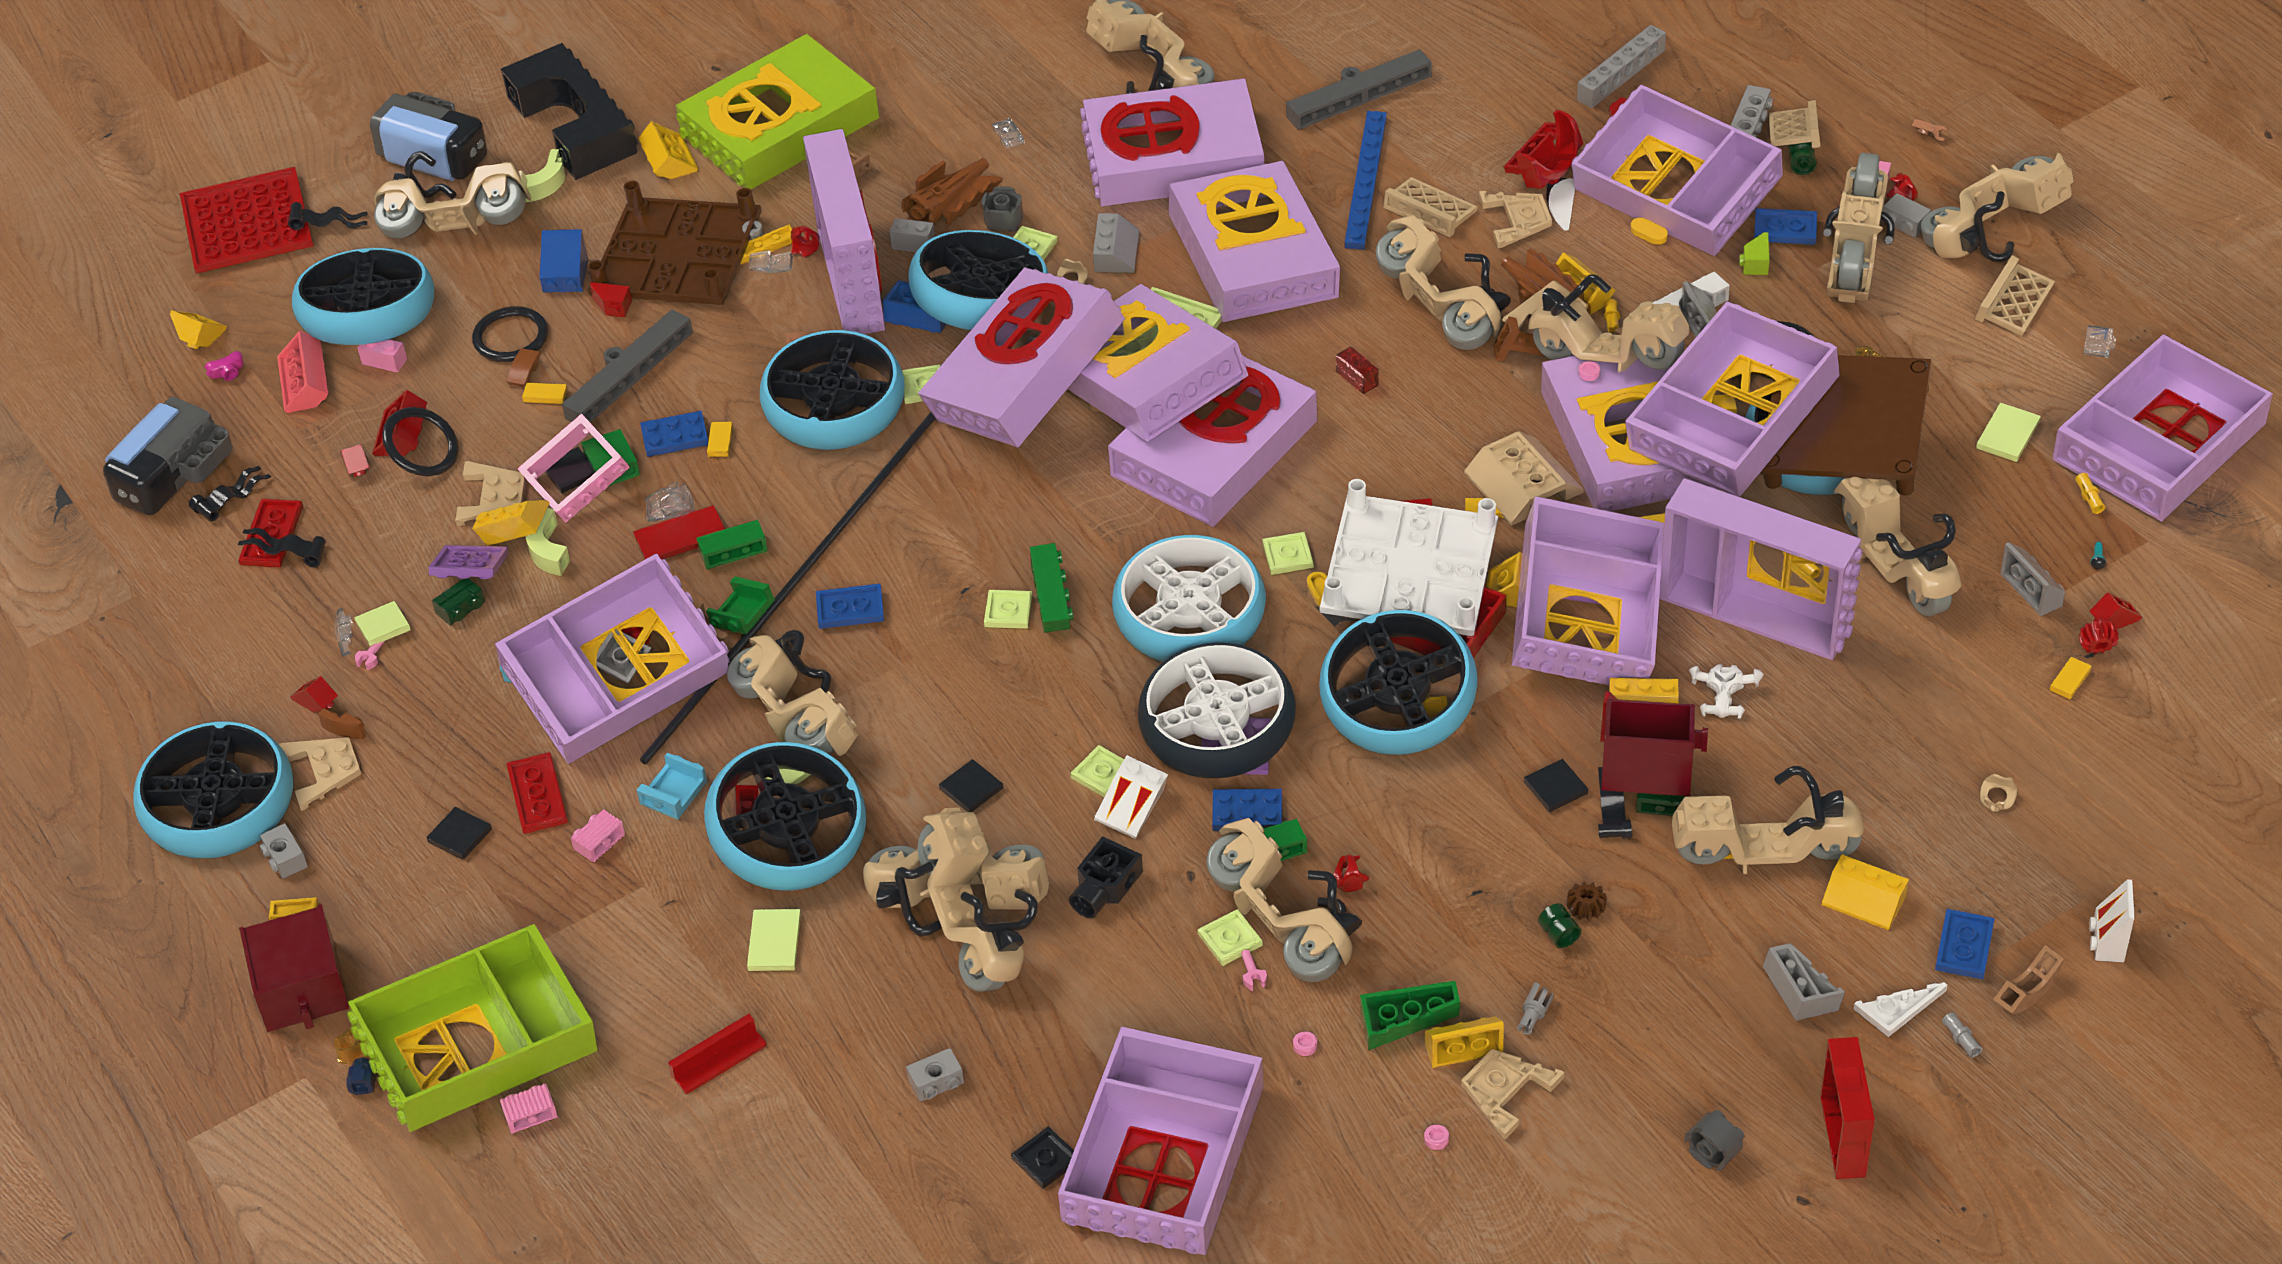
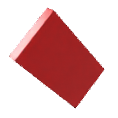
[238,499,303,567]
[633,505,725,560]
[506,752,568,834]

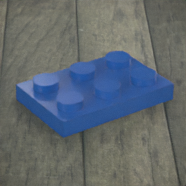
[1754,208,1817,245]
[640,411,708,457]
[816,583,884,629]
[1212,789,1282,831]
[1935,909,1995,980]

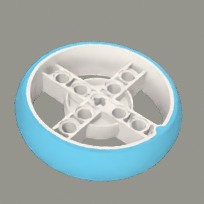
[1112,535,1266,662]

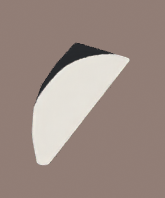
[1547,178,1575,231]

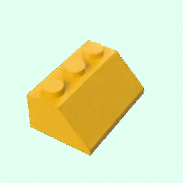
[638,121,698,180]
[1556,252,1616,315]
[472,500,550,546]
[1609,678,1678,703]
[1822,855,1909,930]
[1425,1016,1504,1068]

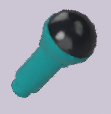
[2090,542,2106,569]

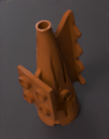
[902,158,1003,226]
[1501,248,1591,318]

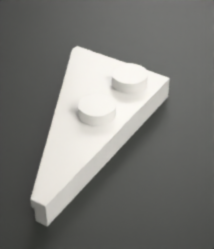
[1854,982,1947,1037]

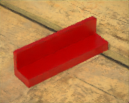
[668,1014,767,1094]

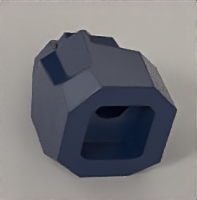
[347,1057,376,1095]

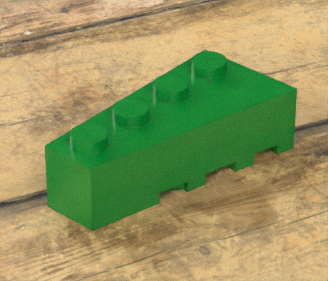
[1030,543,1073,633]
[1360,980,1460,1051]

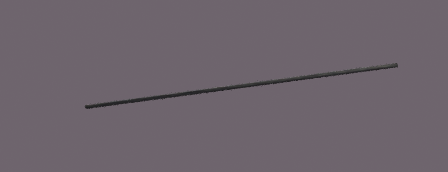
[640,412,936,765]

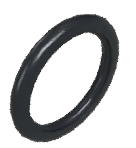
[472,306,548,362]
[382,407,459,476]

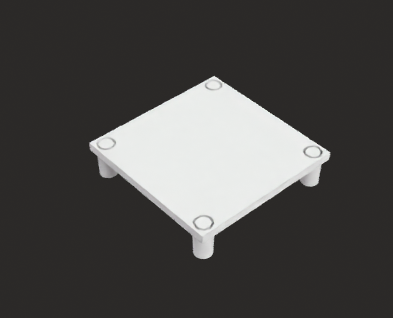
[1320,479,1498,636]

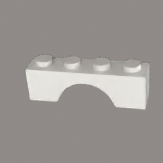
[1652,272,1730,310]

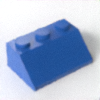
[883,280,946,333]

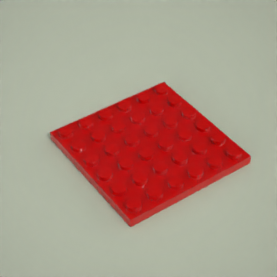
[179,167,313,274]

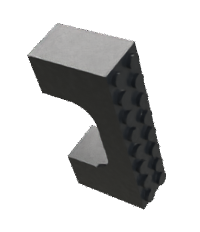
[501,43,638,180]

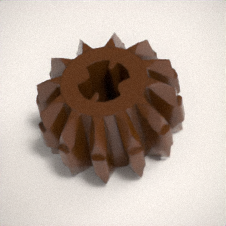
[1566,881,1607,922]

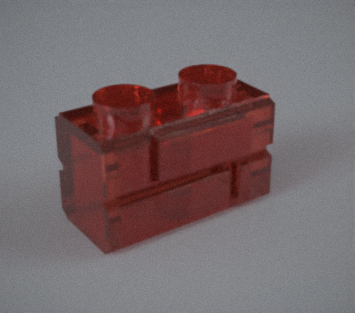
[1336,347,1379,394]

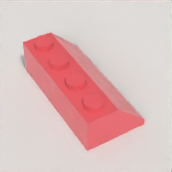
[277,330,328,413]

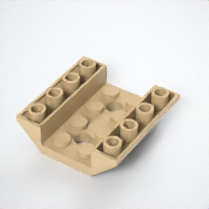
[1464,431,1584,526]

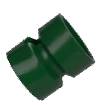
[1788,142,1817,175]
[1538,903,1582,949]

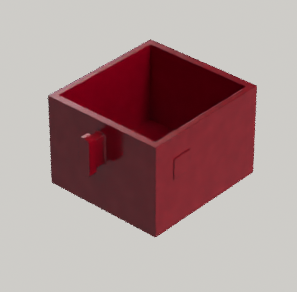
[1601,699,1708,796]
[239,904,350,1032]

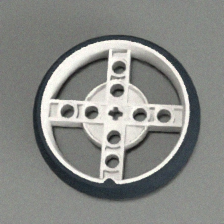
[1138,643,1296,779]

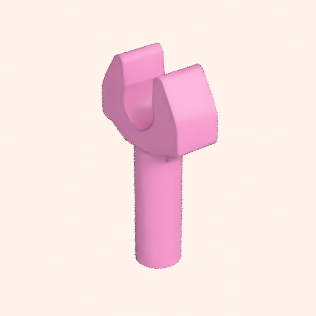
[355,641,385,670]
[1241,950,1267,991]

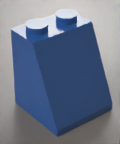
[540,229,588,293]

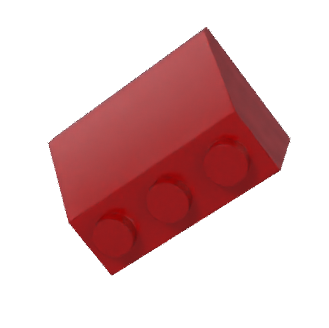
[372,390,428,456]

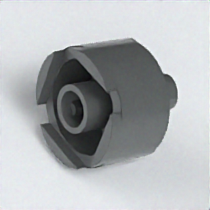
[982,186,1023,232]
[1684,1110,1745,1171]

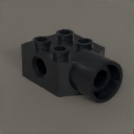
[1069,836,1143,919]

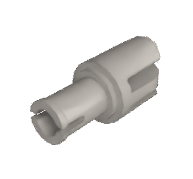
[1517,982,1555,1035]

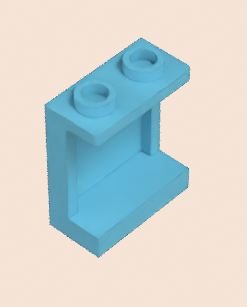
[637,753,707,820]

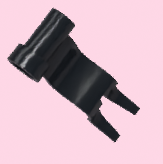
[288,202,367,230]
[189,466,271,521]
[238,528,326,567]
[1598,767,1632,839]

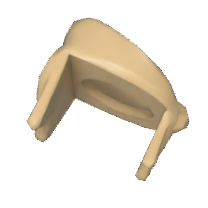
[1057,259,1088,284]
[1980,774,2017,812]

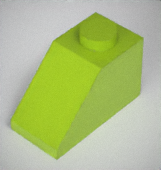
[1739,232,1769,275]

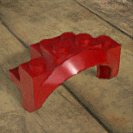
[1503,110,1584,189]

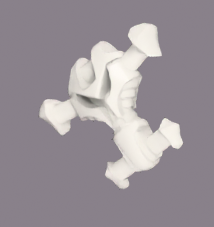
[1689,664,1764,719]

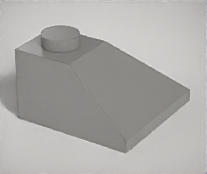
[596,630,651,684]

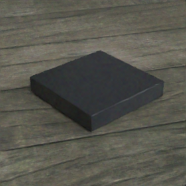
[545,447,595,494]
[939,759,1003,812]
[1524,759,1588,812]
[426,807,492,860]
[1011,1126,1074,1189]

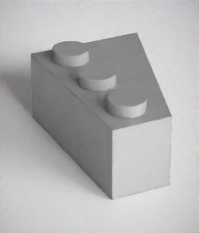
[1763,943,1845,1021]

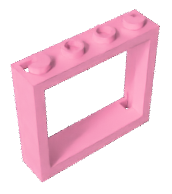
[518,414,630,523]

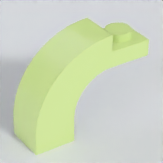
[525,149,566,202]
[526,508,570,576]

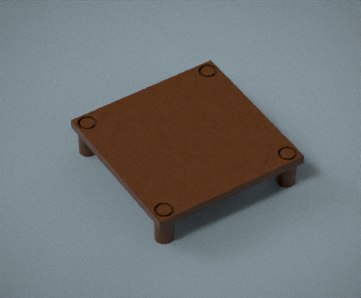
[588,180,762,305]
[1760,355,1931,496]

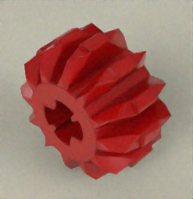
[2079,619,2119,655]

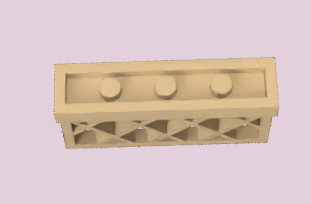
[1769,100,1820,148]
[1383,177,1477,238]
[1975,255,2055,336]

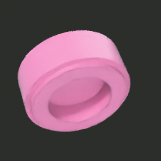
[1579,361,1600,381]
[1293,1032,1317,1056]
[1424,1125,1449,1150]

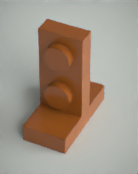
[1493,317,1546,362]

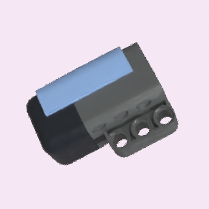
[370,92,487,181]
[103,396,233,515]

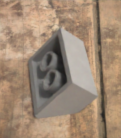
[1093,213,1139,273]
[1681,282,1717,338]
[2000,542,2065,616]

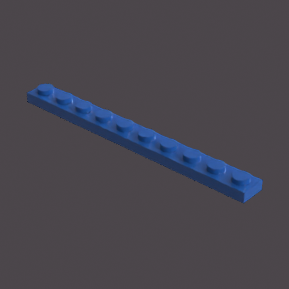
[1345,111,1387,250]

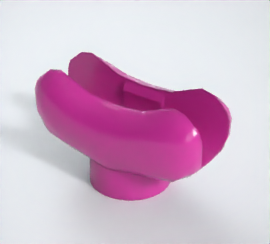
[205,351,244,381]

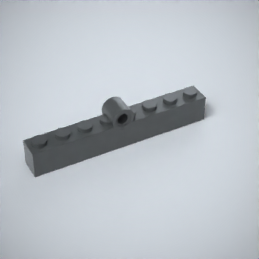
[1286,49,1432,130]
[562,309,693,423]

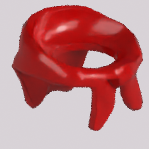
[1886,173,1918,201]
[791,226,820,258]
[1334,854,1370,892]

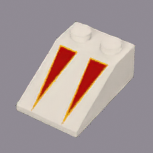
[1094,755,1168,839]
[2089,880,2134,962]

